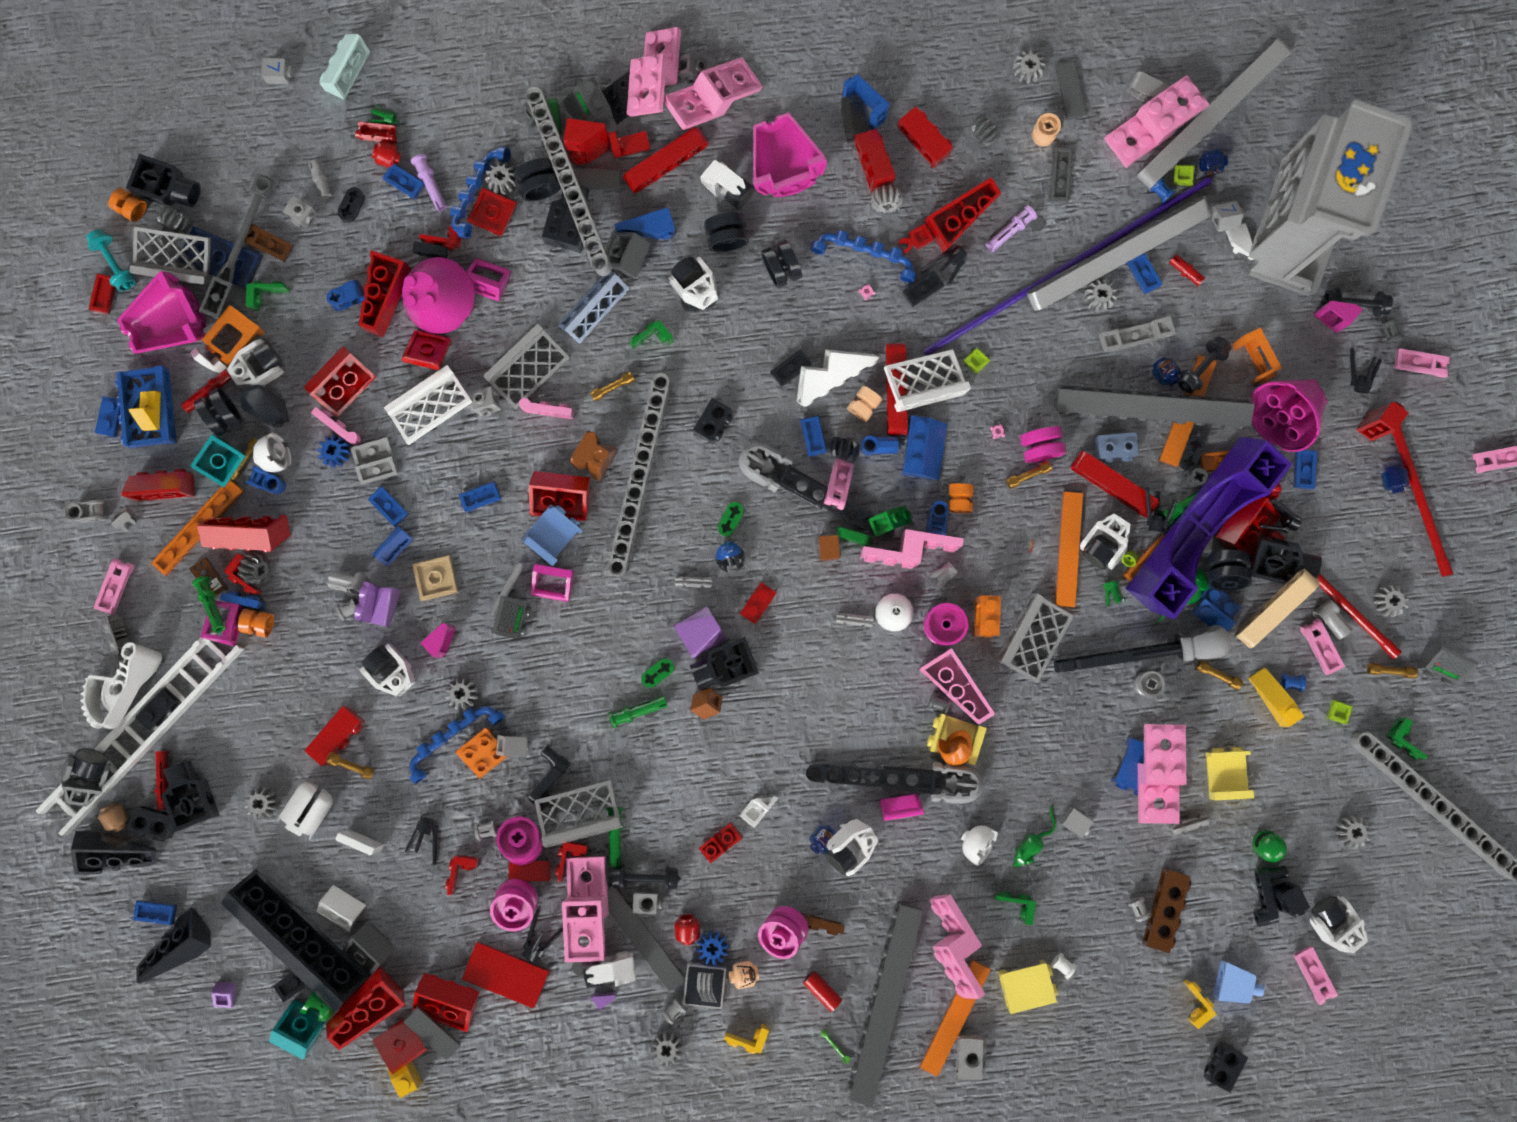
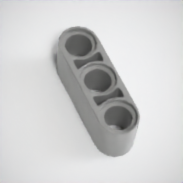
[1127,72,1183,104]

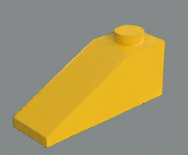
[1248,668,1305,727]
[386,1061,423,1099]

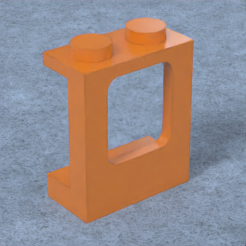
[201,305,266,365]
[1232,327,1282,385]
[973,595,1001,637]

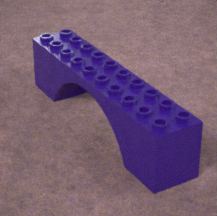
[1125,437,1292,620]

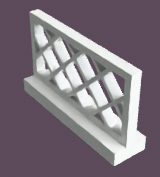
[884,349,971,412]
[384,365,472,445]

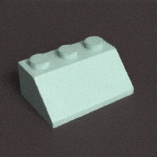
[320,34,370,100]

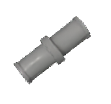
[308,159,332,199]

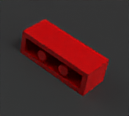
[897,106,953,168]
[1356,401,1409,441]
[304,706,365,766]

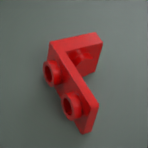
[608,131,650,159]
[419,222,462,250]
[224,553,262,595]
[555,841,589,882]
[445,854,481,896]

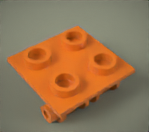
[455,727,508,779]

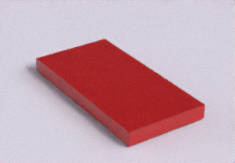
[462,941,550,1009]

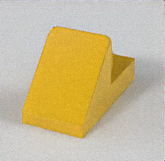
[129,391,161,431]

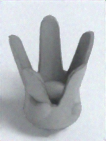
[930,562,957,589]

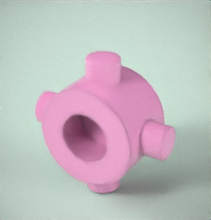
[859,284,875,300]
[990,424,1006,439]

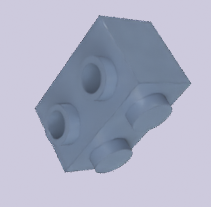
[1094,432,1139,464]

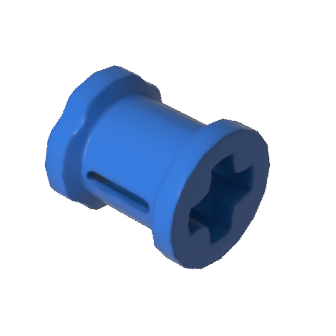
[1150,178,1176,203]
[1280,674,1306,692]

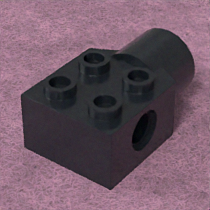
[126,154,201,207]
[542,182,590,253]
[1249,534,1322,585]
[690,637,759,690]
[161,760,220,832]

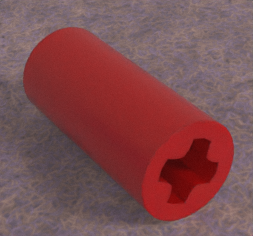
[803,970,843,1012]

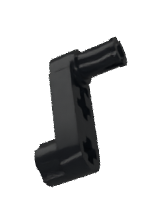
[527,745,571,811]
[1253,865,1289,927]

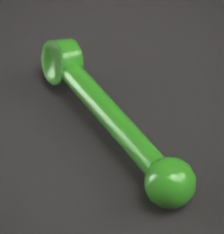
[821,1030,850,1064]

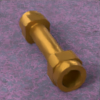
[590,371,635,402]
[231,437,258,481]
[1006,460,1052,489]
[1195,659,1243,690]
[1367,663,1418,679]
[326,752,375,780]

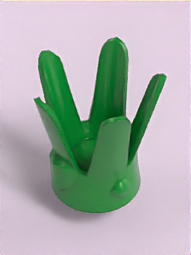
[370,104,400,125]
[1103,577,1126,607]

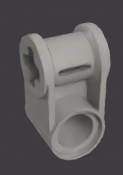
[64,500,106,523]

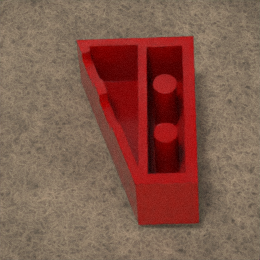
[854,129,895,194]

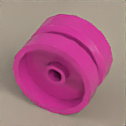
[1019,426,1067,463]
[923,603,968,646]
[496,816,544,865]
[490,879,538,932]
[758,906,809,959]

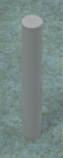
[490,562,525,615]

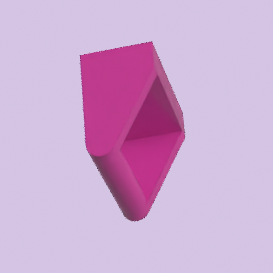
[467,258,511,302]
[1314,301,1363,333]
[531,564,575,602]
[200,600,244,646]
[421,623,455,658]
[879,793,924,821]

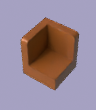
[818,535,840,561]
[690,687,723,719]

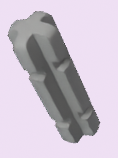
[675,576,712,588]
[836,613,874,627]
[1171,814,1210,835]

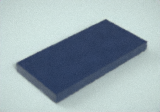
[177,226,263,289]

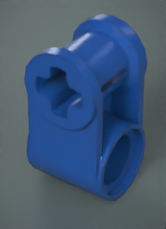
[326,280,365,311]
[245,465,286,495]
[925,501,949,536]

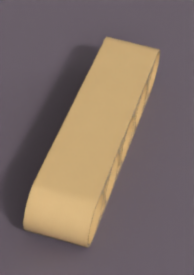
[1235,569,1320,648]

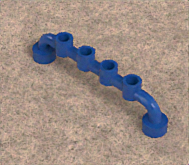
[450,146,511,239]
[810,231,916,283]
[409,706,505,784]

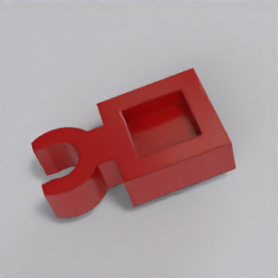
[898,224,934,254]

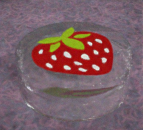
[1028,537,1042,557]

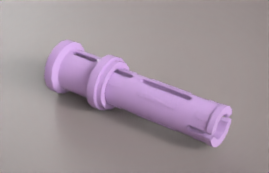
[411,154,448,211]
[985,205,1038,253]

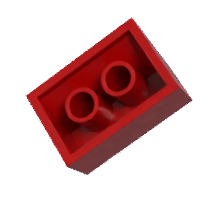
[563,118,611,165]
[304,346,376,417]
[121,469,195,501]
[529,471,590,521]
[1216,497,1280,560]
[412,973,480,1032]

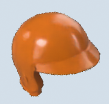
[937,730,972,766]

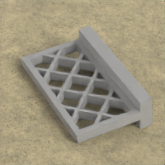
[130,226,212,284]
[483,324,570,410]
[996,593,1074,683]
[534,780,623,848]

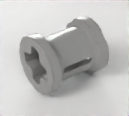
[335,598,358,621]
[474,820,498,841]
[1128,897,1152,922]
[661,998,687,1025]

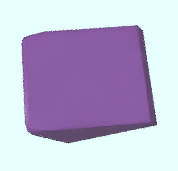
[211,982,236,1008]
[591,991,617,1010]

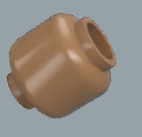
[98,802,129,833]

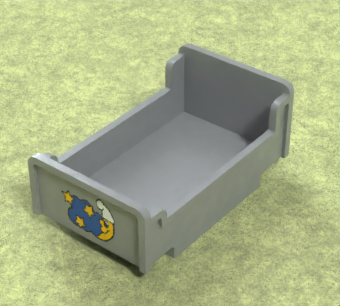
[1248,99,1412,296]

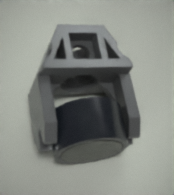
[60,748,111,807]

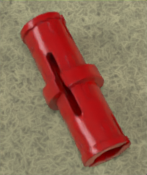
[1169,254,1206,287]

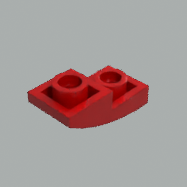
[699,822,743,864]
[508,861,550,882]

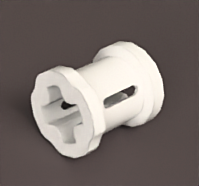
[1051,952,1077,979]

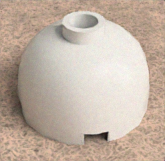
[253,433,291,473]
[875,593,914,632]
[961,825,998,866]

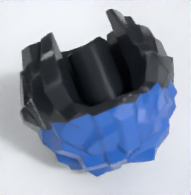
[715,541,745,573]

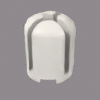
[277,782,333,839]

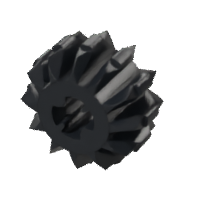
[827,437,860,462]

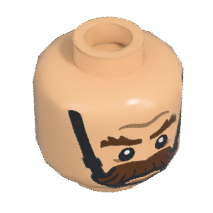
[729,961,759,989]

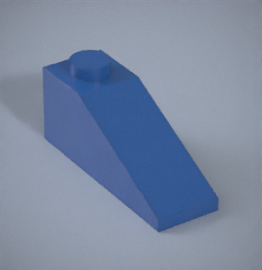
[614,208,676,240]

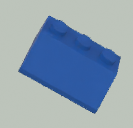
[902,415,947,481]

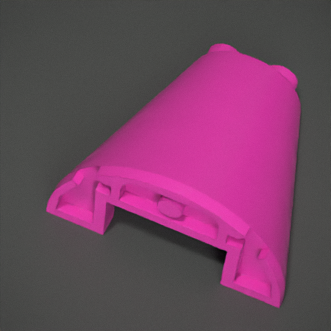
[753,112,827,197]
[117,271,207,354]

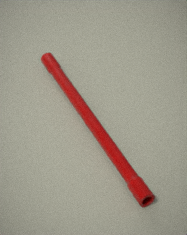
[1392,424,1454,577]
[1267,530,1402,659]

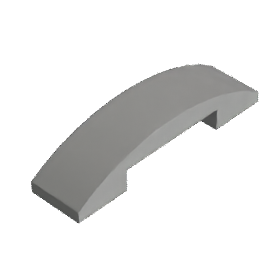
[1099,316,1176,352]

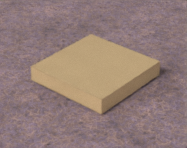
[412,555,459,601]

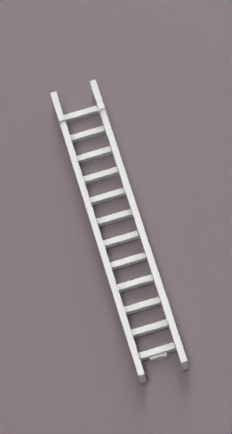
[36,627,244,836]

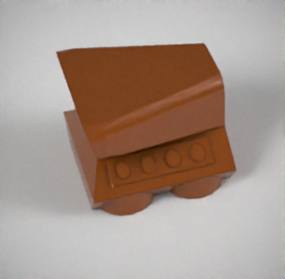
[570,430,617,481]

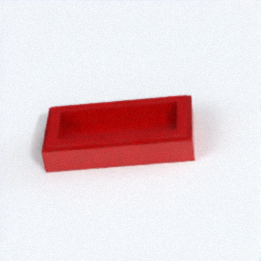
[89,273,116,315]

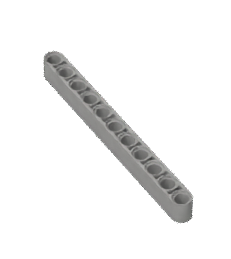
[1137,38,1293,189]
[526,87,612,276]
[1026,196,1212,311]
[608,373,670,577]
[1351,732,1517,881]

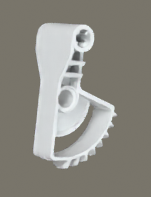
[80,642,162,729]

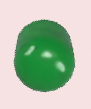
[1252,830,1287,862]
[300,991,335,1022]

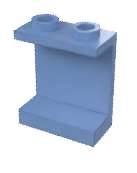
[521,504,582,566]

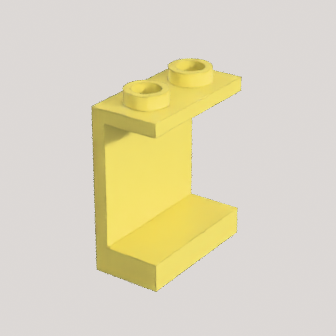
[927,714,987,765]
[1206,747,1254,800]
[998,960,1058,1014]

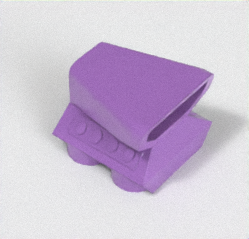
[354,582,401,627]
[674,607,726,659]

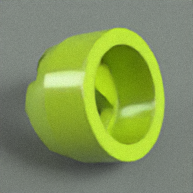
[1121,550,1139,567]

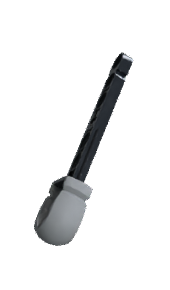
[738,443,895,541]
[1053,625,1231,672]
[806,762,983,804]

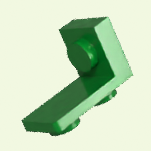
[246,281,290,311]
[629,320,674,350]
[868,505,912,537]
[1386,717,1428,760]
[994,891,1036,926]

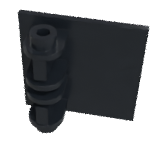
[602,71,644,124]

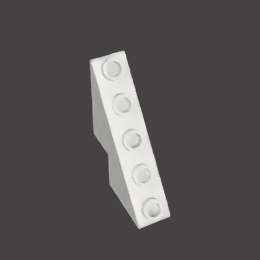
[796,349,879,407]

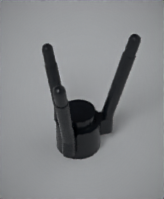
[920,245,967,286]
[1350,348,1382,394]
[1145,487,1177,532]
[1260,502,1302,533]
[405,817,439,865]
[522,909,563,962]

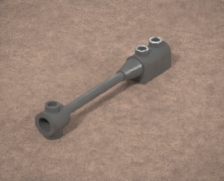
[199,174,275,320]

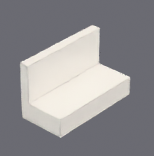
[316,885,366,932]

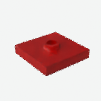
[467,187,517,237]
[402,330,451,370]
[372,1016,427,1075]

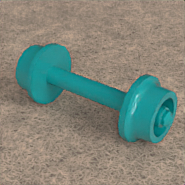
[86,229,136,291]

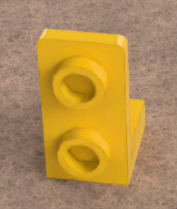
[1183,979,1217,1029]
[724,1024,769,1054]

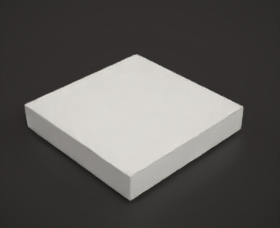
[336,829,384,855]

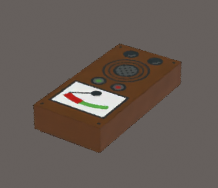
[189,557,228,599]

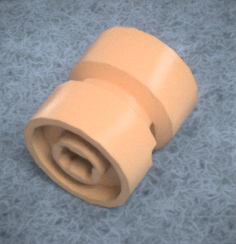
[1032,113,1061,146]
[847,386,882,422]

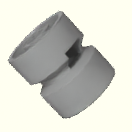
[1133,671,1165,697]

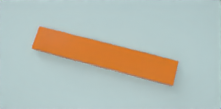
[1159,355,1217,467]
[151,479,245,576]
[1055,492,1083,607]
[919,959,991,1077]

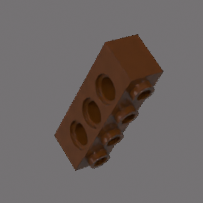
[1142,868,1191,953]

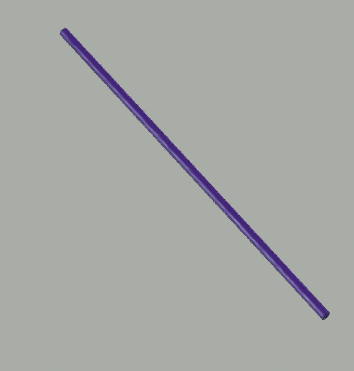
[923,177,1212,356]

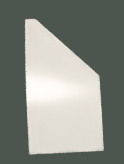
[1226,223,1254,260]
[190,347,228,373]
[739,797,778,828]

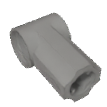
[327,571,370,599]
[1313,599,1353,640]

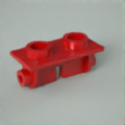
[355,121,397,144]

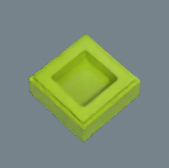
[1174,165,1195,186]
[963,348,990,375]
[1326,700,1353,725]

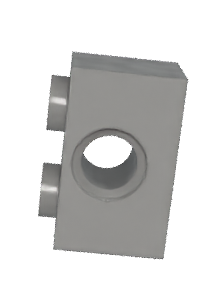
[956,1034,987,1081]

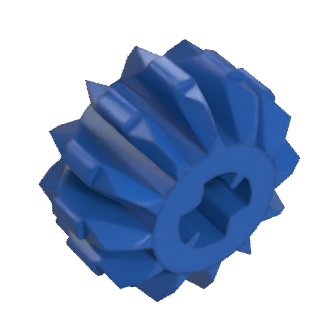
[317,435,351,468]
[696,930,729,965]

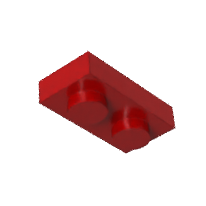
[740,582,777,625]

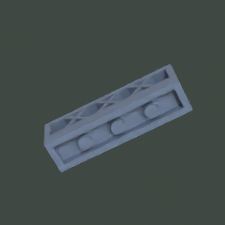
[558,272,629,344]

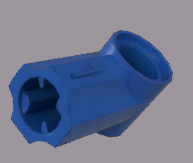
[860,436,899,456]

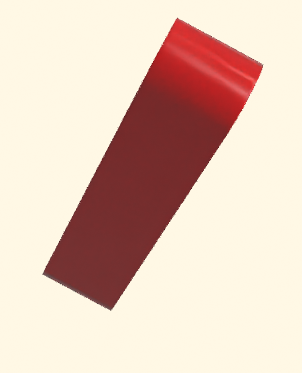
[623,127,709,194]
[886,343,908,435]
[1070,451,1159,518]

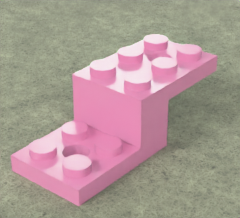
[627,27,681,117]
[664,57,763,130]
[1104,75,1210,168]
[860,530,964,569]
[1138,724,1186,824]
[562,855,609,962]
[929,894,986,999]

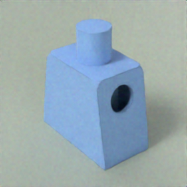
[1213,960,1265,1003]

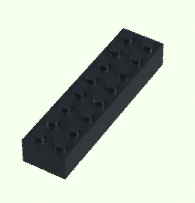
[221,869,369,1012]

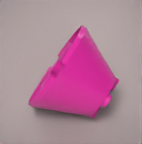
[402,257,475,334]
[1251,379,1328,452]

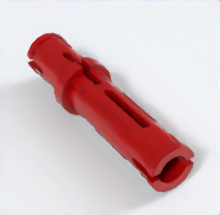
[180,369,233,414]
[154,751,169,810]

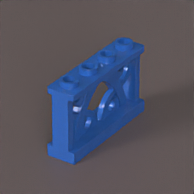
[115,365,177,449]

